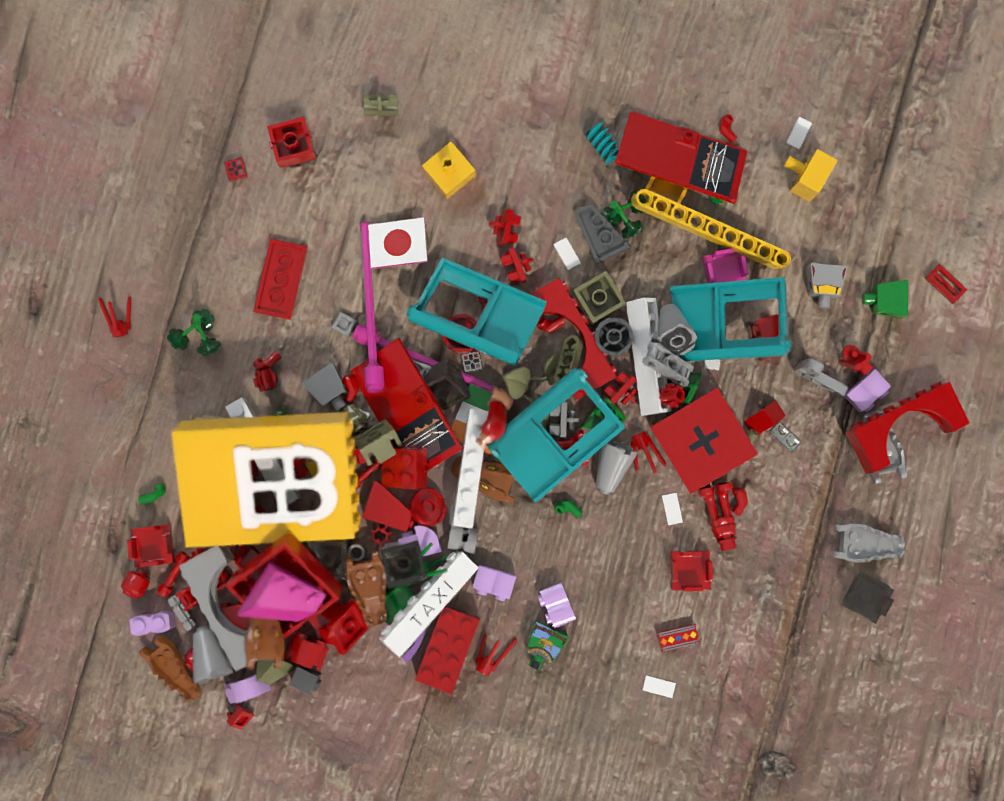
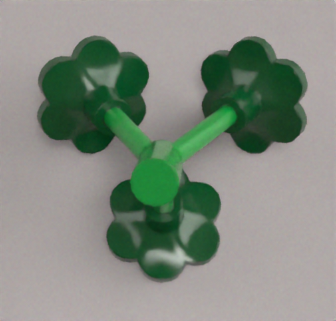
[601,191,646,239]
[167,309,221,356]

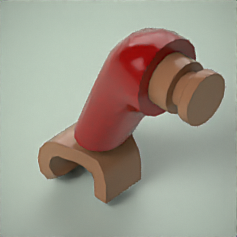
[475,386,514,449]

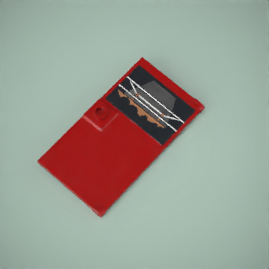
[615,111,748,204]
[350,338,464,470]

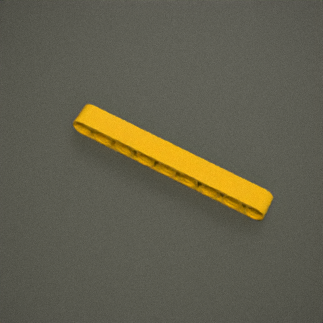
[631,189,791,269]

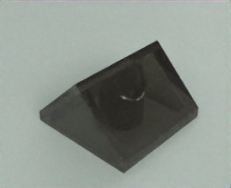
[308,539,347,579]
[380,540,427,588]

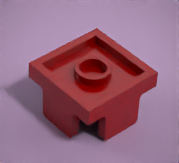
[127,524,175,568]
[670,550,713,592]
[318,599,368,655]

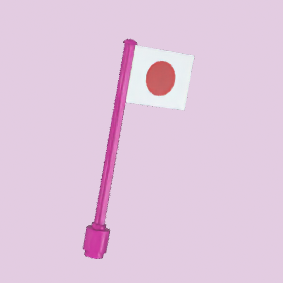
[359,218,428,393]

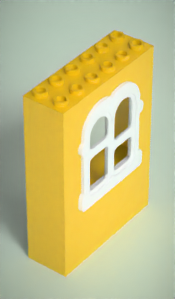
[172,412,361,547]

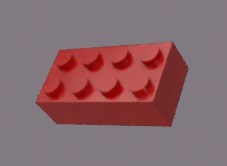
[415,605,480,695]

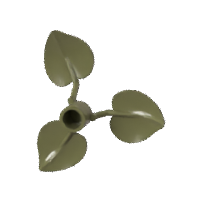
[503,353,561,430]

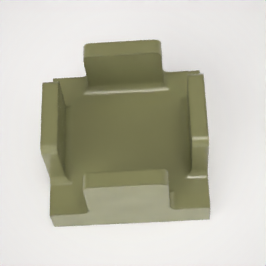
[354,419,402,466]

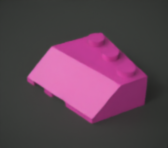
[237,562,326,621]

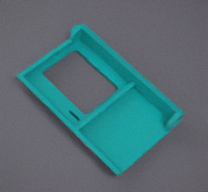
[670,277,791,361]

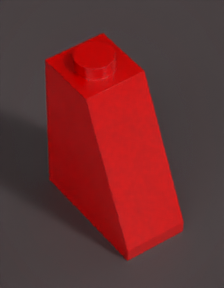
[362,480,415,532]

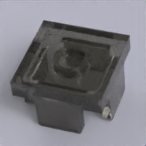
[840,570,894,624]

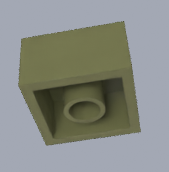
[572,271,626,326]

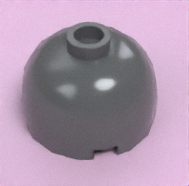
[595,318,633,356]

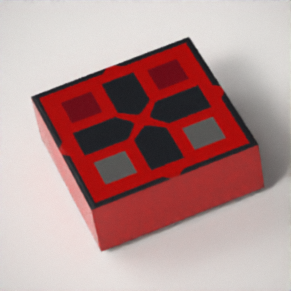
[224,157,248,181]

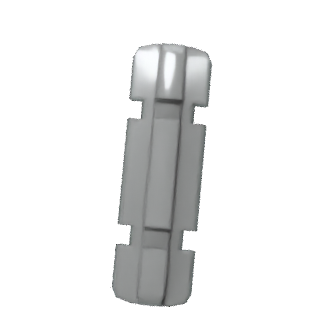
[167,595,196,631]

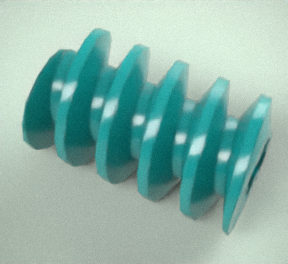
[584,122,620,165]

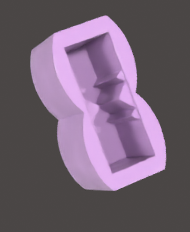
[845,369,891,412]
[472,565,516,601]
[538,582,576,628]
[129,611,176,636]

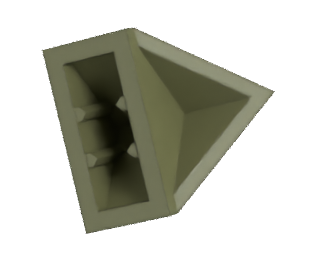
[256,655,298,685]

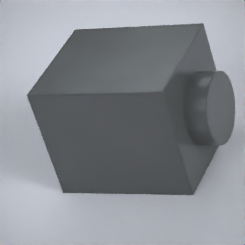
[289,665,322,695]

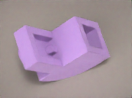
[398,525,442,556]
[224,674,271,704]

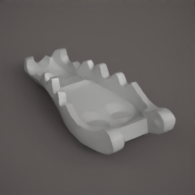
[863,410,907,484]
[833,523,905,562]

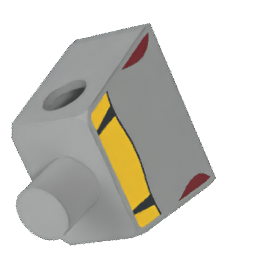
[806,263,847,309]

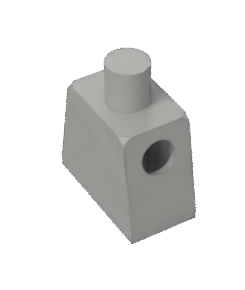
[302,363,347,411]

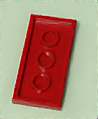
[253,238,308,320]

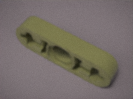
[554,335,583,382]

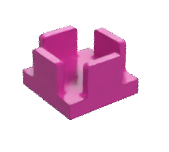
[702,248,749,283]

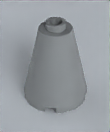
[658,304,697,356]
[596,441,638,495]
[193,626,233,684]

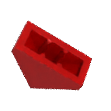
[743,400,786,434]

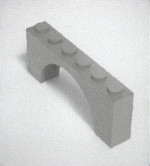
[179,545,258,671]

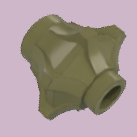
[342,404,371,434]

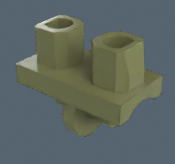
[364,94,398,116]

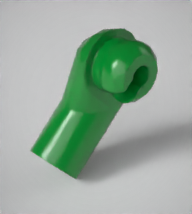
[138,483,166,504]
[554,500,583,518]

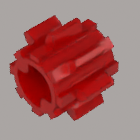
[253,369,278,392]
[659,383,685,408]
[369,524,393,548]

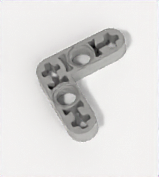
[794,358,848,397]

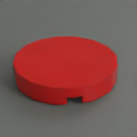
[409,488,447,527]

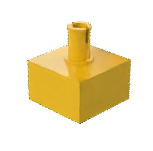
[422,142,476,199]
[784,149,838,202]

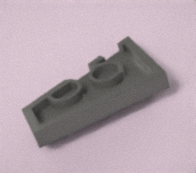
[574,203,632,263]

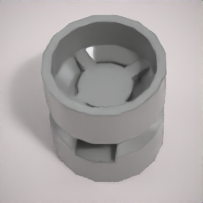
[447,526,479,554]

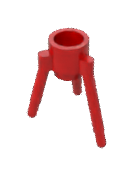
[98,296,132,337]
[630,432,666,474]
[475,634,517,676]

